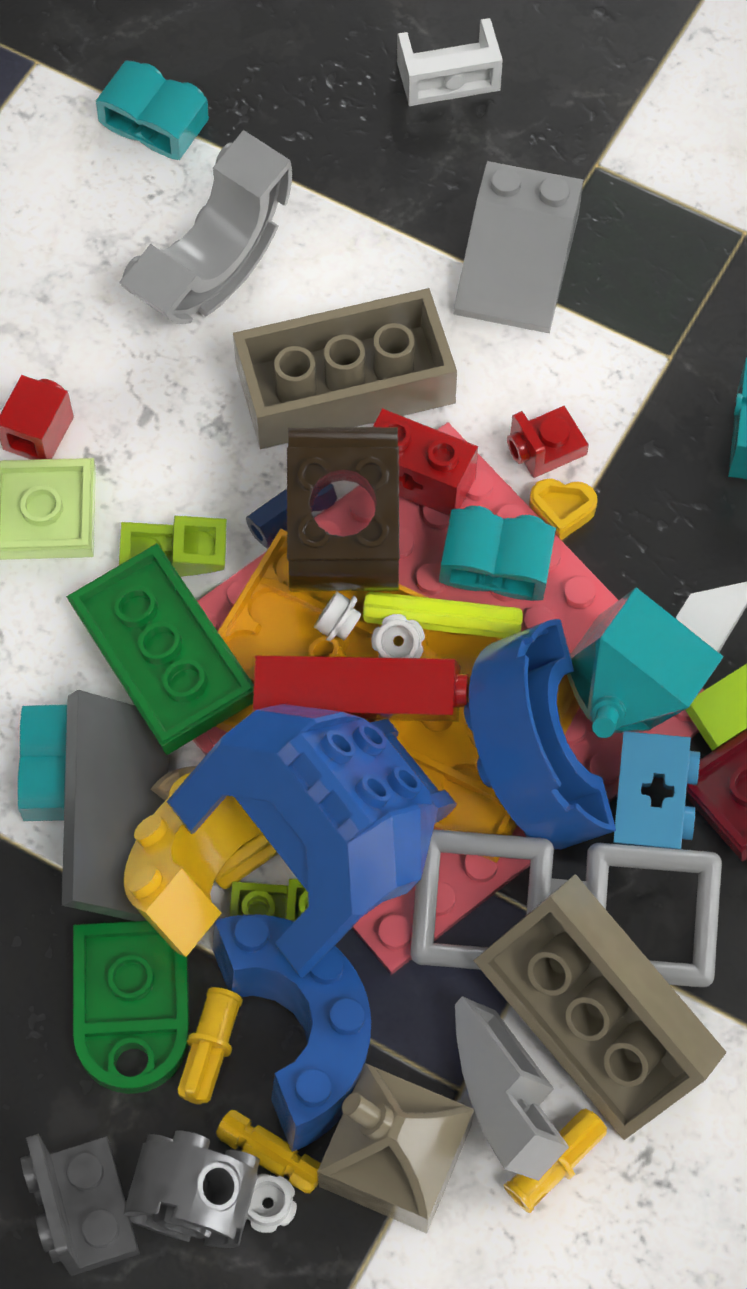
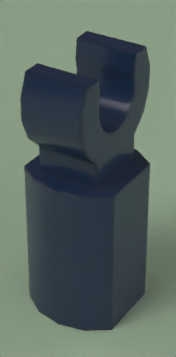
[246,483,338,549]

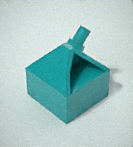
[567,587,724,738]

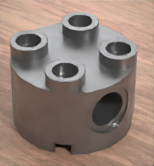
[123,1131,260,1248]

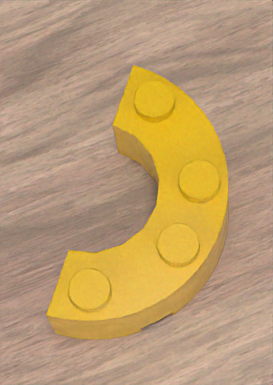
[124,773,262,957]

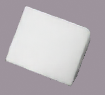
[397,18,503,106]

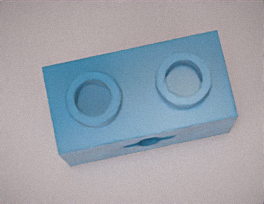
[613,731,700,849]

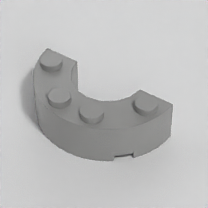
[119,130,292,324]

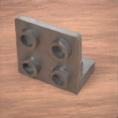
[20,1134,140,1276]

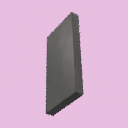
[62,690,169,922]

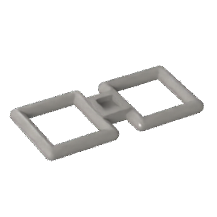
[410,829,722,988]

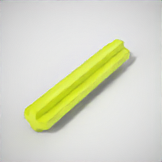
[363,591,523,638]

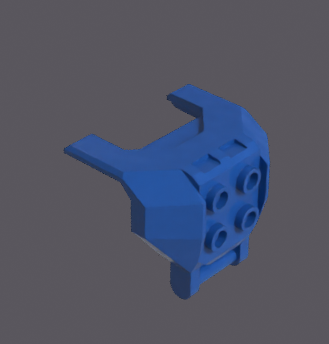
[167,704,457,979]

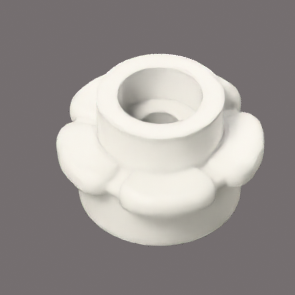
[314,591,361,641]
[371,614,425,658]
[246,1174,297,1233]

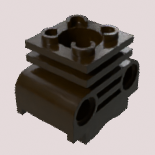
[287,427,400,592]

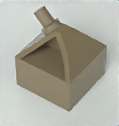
[317,1063,474,1233]

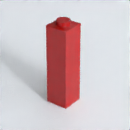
[253,655,470,722]

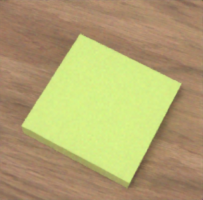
[0,458,96,560]

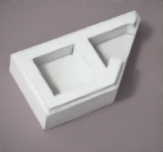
[676,582,747,652]

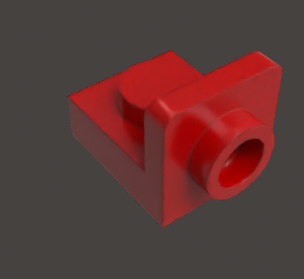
[507,405,589,478]

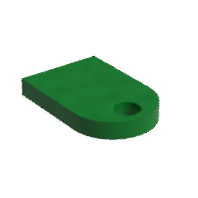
[73,921,190,1094]

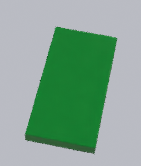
[66,543,254,755]

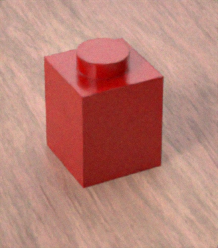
[0,375,74,460]

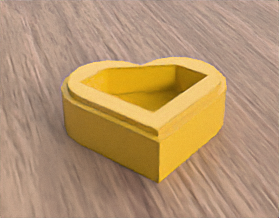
[529,479,597,541]

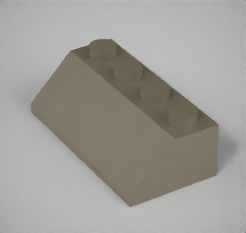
[473,874,727,1140]

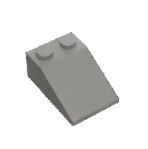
[453,161,583,334]

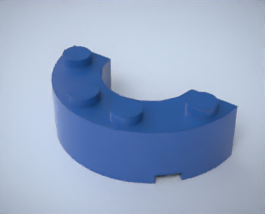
[464,619,616,850]
[212,914,371,1152]

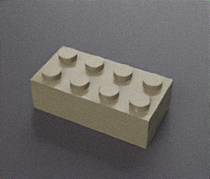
[233,288,457,449]

